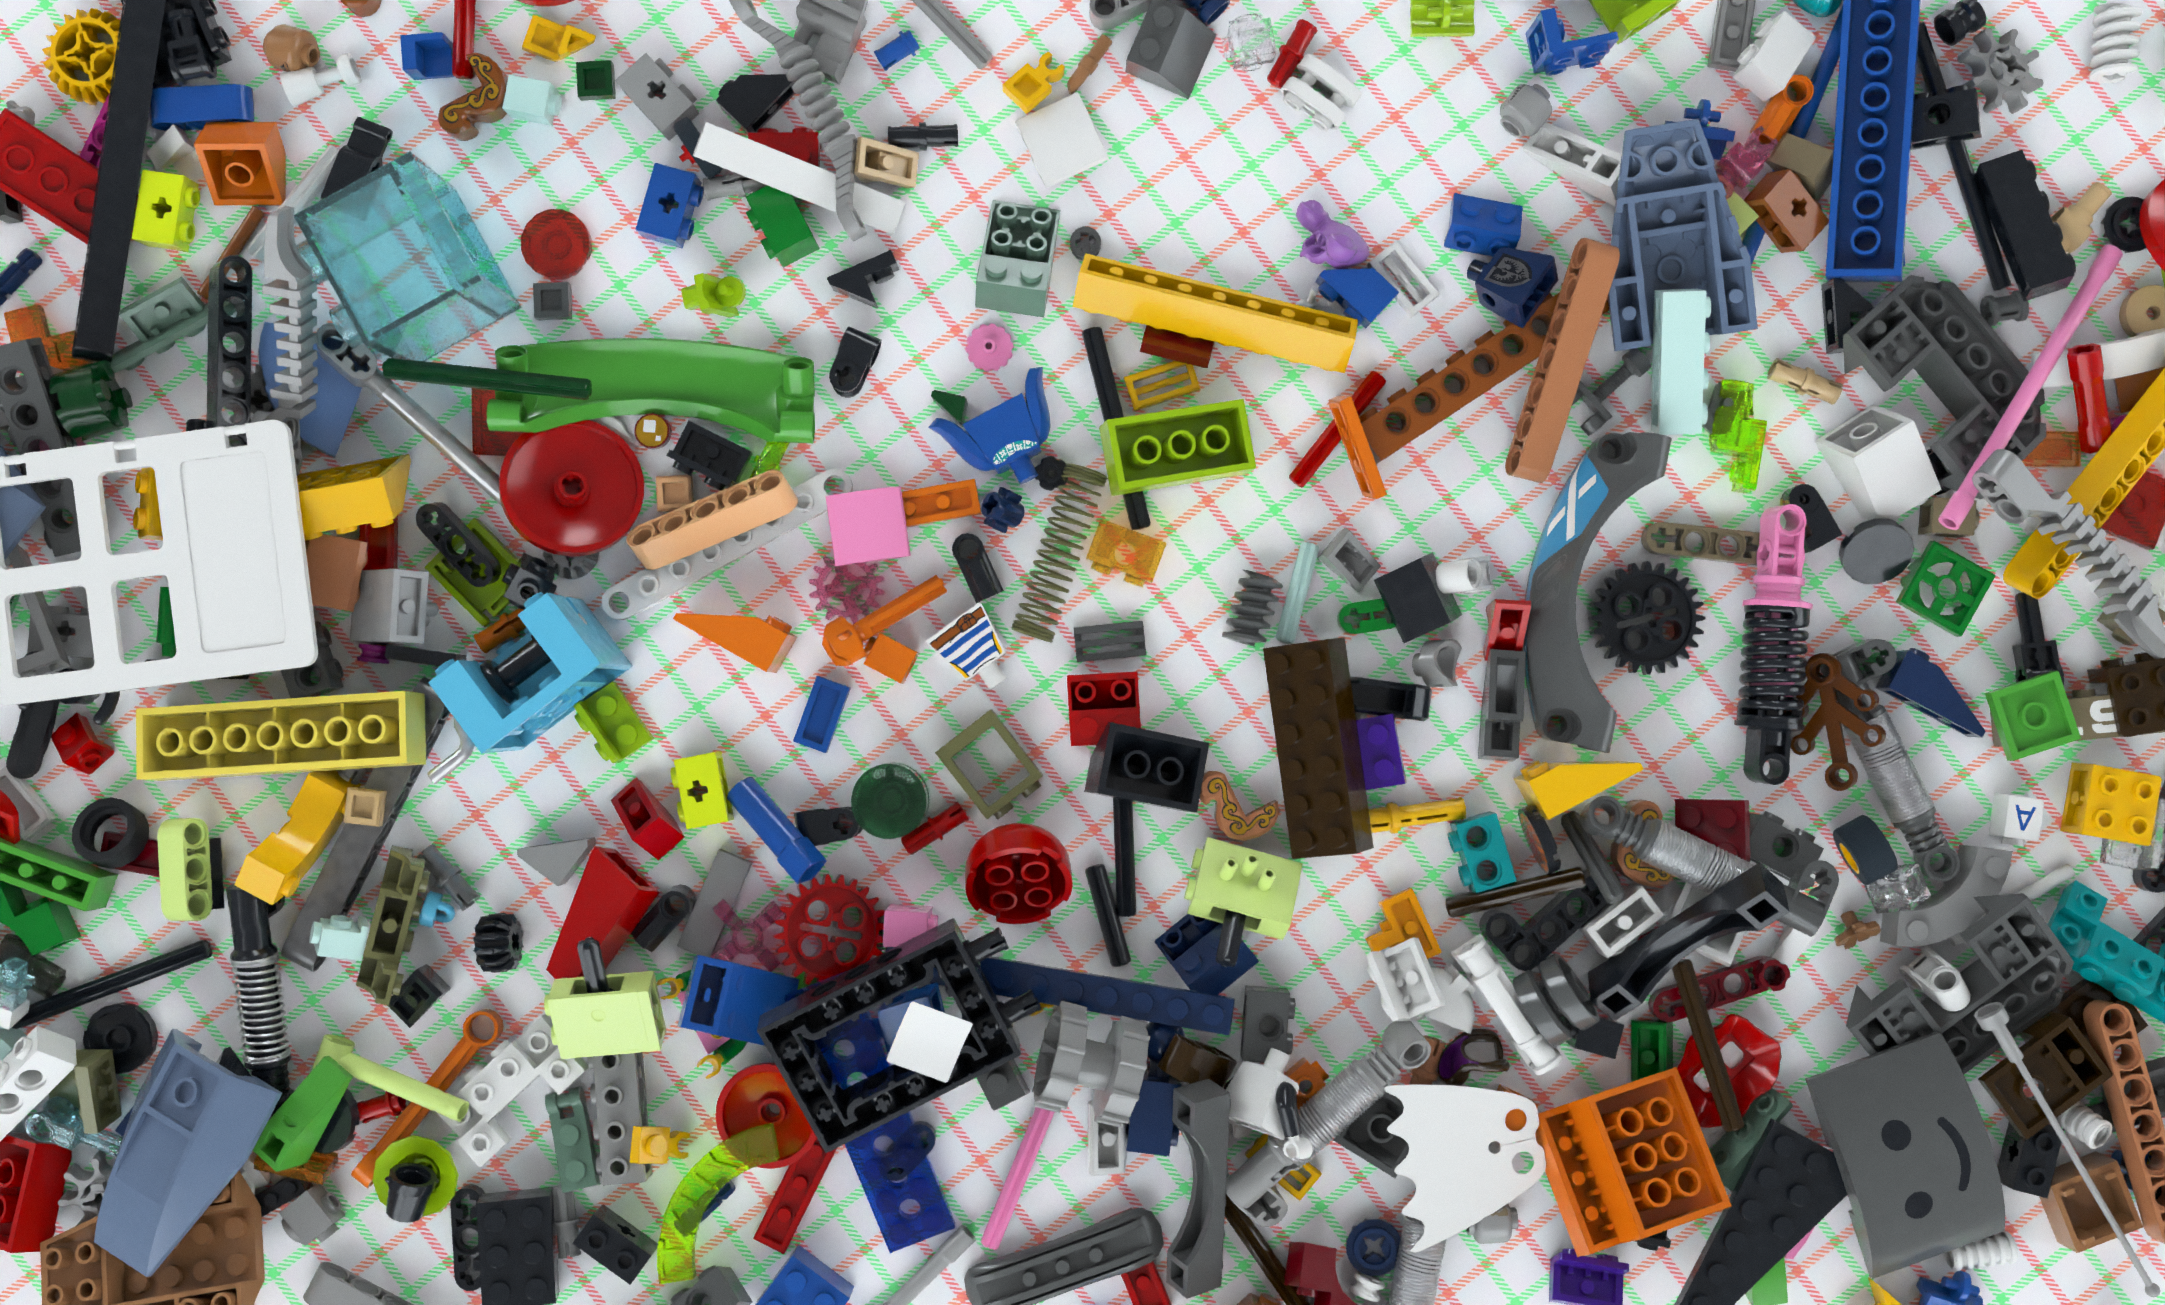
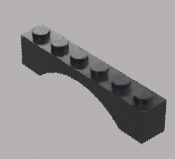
[1588,862,1790,1021]

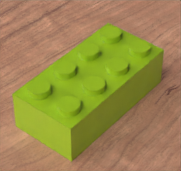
[1099,399,1256,496]

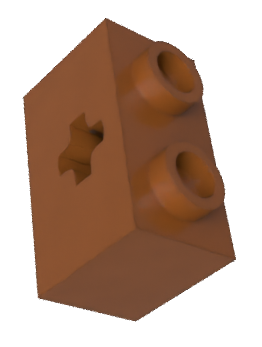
[1744,169,1829,253]

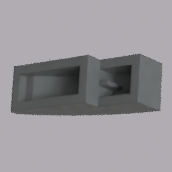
[1478,649,1526,762]

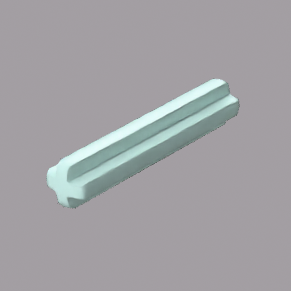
[1275,542,1319,644]

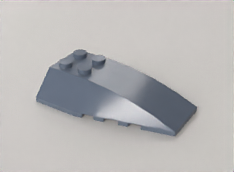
[1608,119,1758,351]

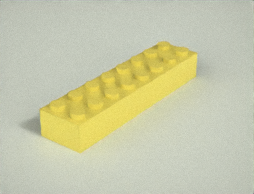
[136,691,426,781]

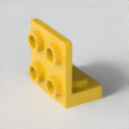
[2060,763,2162,846]

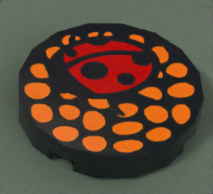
[1518,805,1561,874]

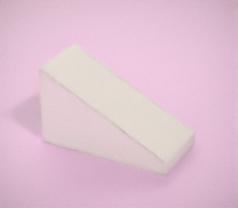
[146,124,196,172]
[1769,925,1817,969]

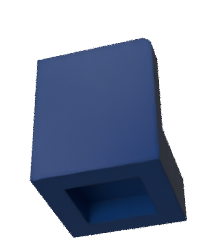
[400,32,454,80]

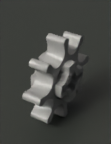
[1957,28,2044,114]
[58,1149,113,1226]

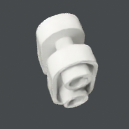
[1281,54,1362,132]

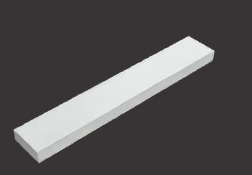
[693,121,906,235]

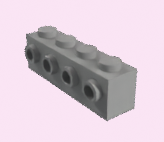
[587,1052,652,1186]

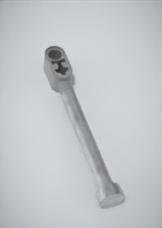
[316,323,510,523]

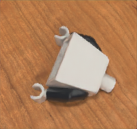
[1224,1048,1313,1160]

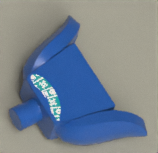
[928,367,1051,484]

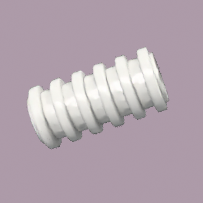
[2056,1101,2113,1149]
[1944,1231,2018,1272]

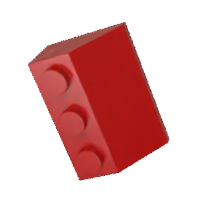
[0,1132,74,1253]

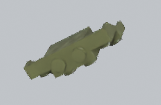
[356,845,431,1006]

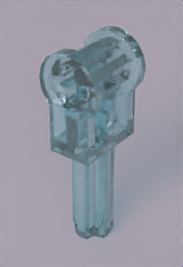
[25,1096,123,1157]

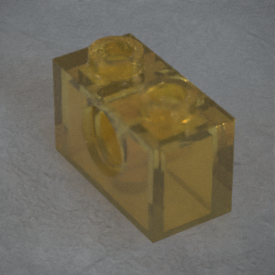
[1086,519,1167,588]

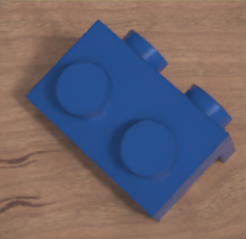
[1444,193,1523,257]

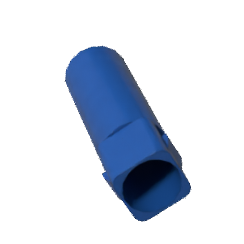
[727,777,827,884]

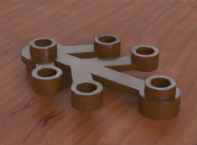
[1787,653,1886,791]

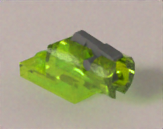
[1702,379,1767,494]

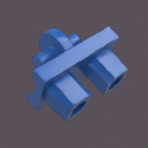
[1664,99,1736,160]
[1916,1271,1983,1305]

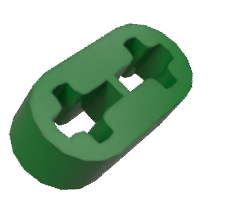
[1337,598,1395,634]

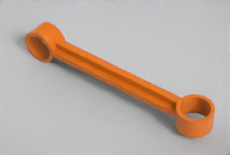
[351,1009,504,1189]

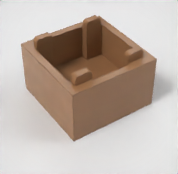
[2039,1151,2143,1253]

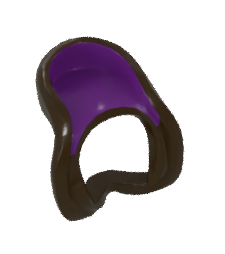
[1437,1029,1510,1086]

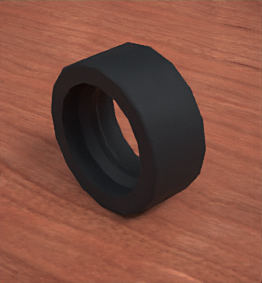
[72,797,149,869]

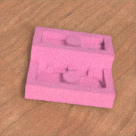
[825,486,911,566]

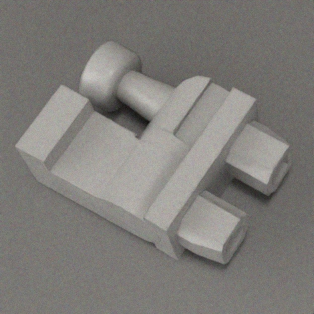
[793,0,868,85]

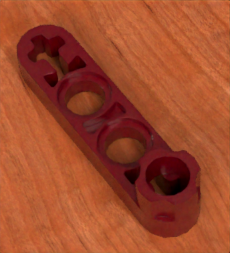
[1648,955,1791,1022]

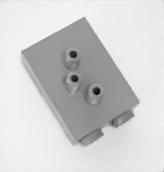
[350,569,439,644]

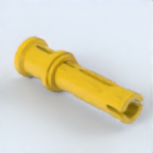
[1369,797,1466,834]

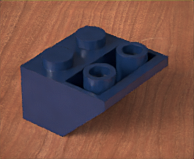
[1154,914,1259,995]

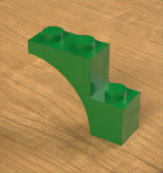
[0,880,81,956]

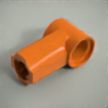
[1750,74,1814,148]

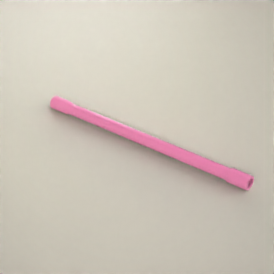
[1938,245,2123,530]

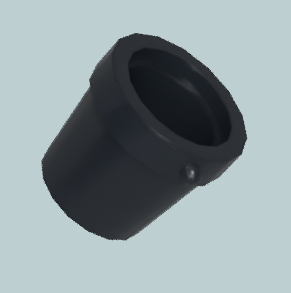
[385,1163,439,1223]

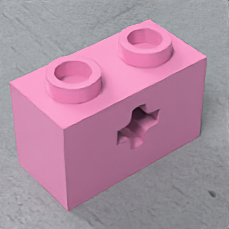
[883,904,938,947]

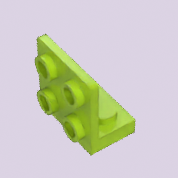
[1588,0,1682,45]

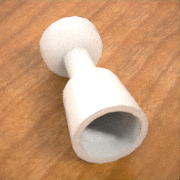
[280,52,362,107]

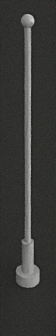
[1974,1002,2161,1298]

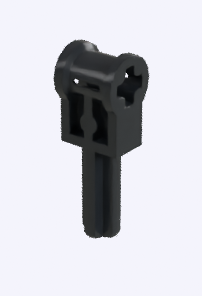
[2012,592,2064,686]

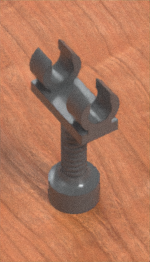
[1572,348,1652,436]

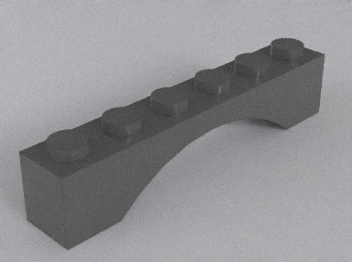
[1166,1079,1231,1299]

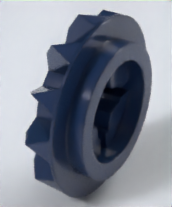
[1346,1218,1402,1276]

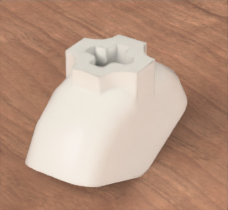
[1426,963,1476,1034]

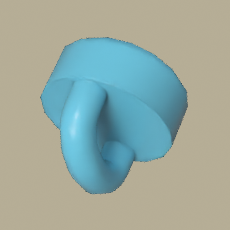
[419,891,455,928]

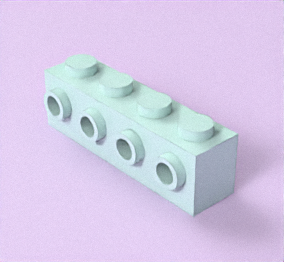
[1651,289,1711,435]

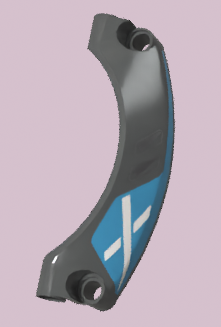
[1523,432,1672,753]

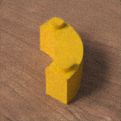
[234,770,361,905]

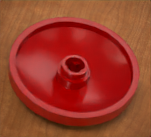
[499,420,644,557]

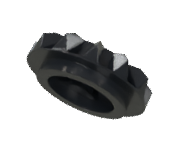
[2100,196,2147,253]

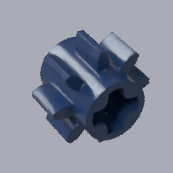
[981,487,1025,533]

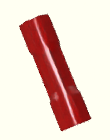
[2067,343,2113,454]

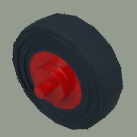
[673,117,723,179]

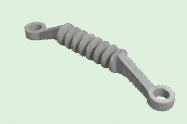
[729,0,867,241]

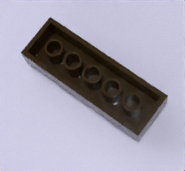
[1263,637,1374,859]

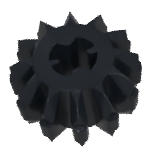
[473,913,524,973]

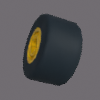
[1833,815,1898,885]

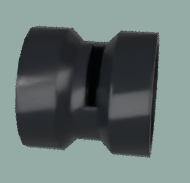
[1933,0,1987,46]

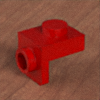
[51,712,114,775]

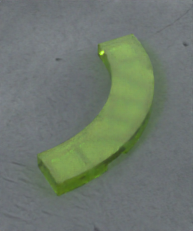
[657,1123,780,1284]

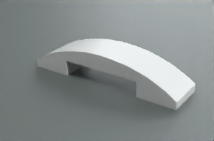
[2031,328,2165,388]

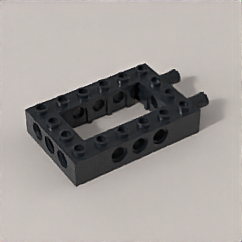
[757,918,1041,1153]

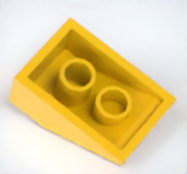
[1514,760,1644,820]

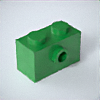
[746,185,820,268]

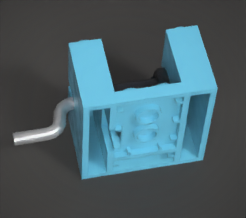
[427,592,633,784]

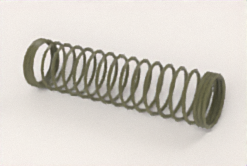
[1011,463,1108,643]

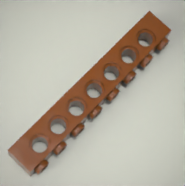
[1359,283,1609,465]

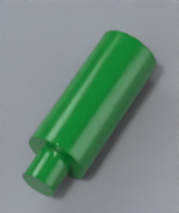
[156,587,176,657]

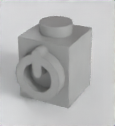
[279,1182,345,1246]

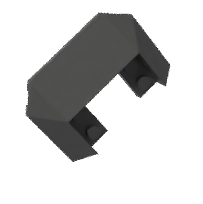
[1843,275,2047,499]
[1846,893,2074,1075]

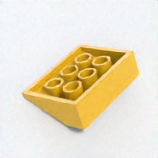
[297,454,411,541]

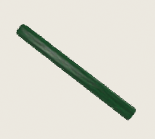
[382,358,592,400]

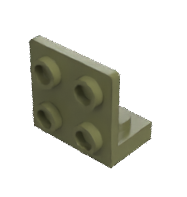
[49,1049,122,1134]

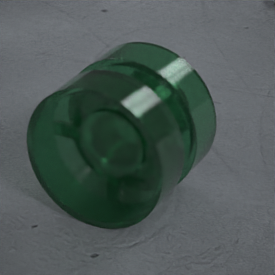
[851,762,931,839]

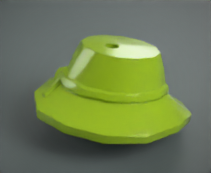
[373,1135,459,1217]

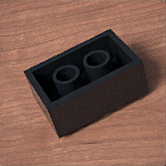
[476,1187,560,1305]

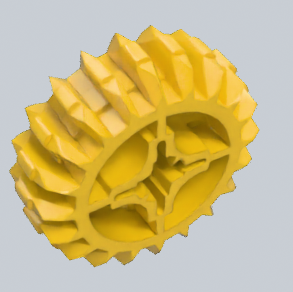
[42,8,121,106]

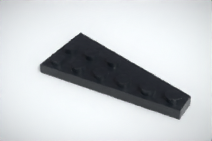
[1674,1118,1847,1305]

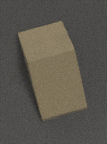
[1765,133,1834,201]

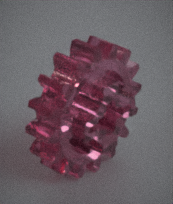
[809,555,886,624]

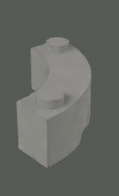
[1880,845,2013,947]

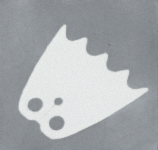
[1384,1084,1546,1253]

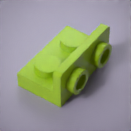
[573,681,655,764]

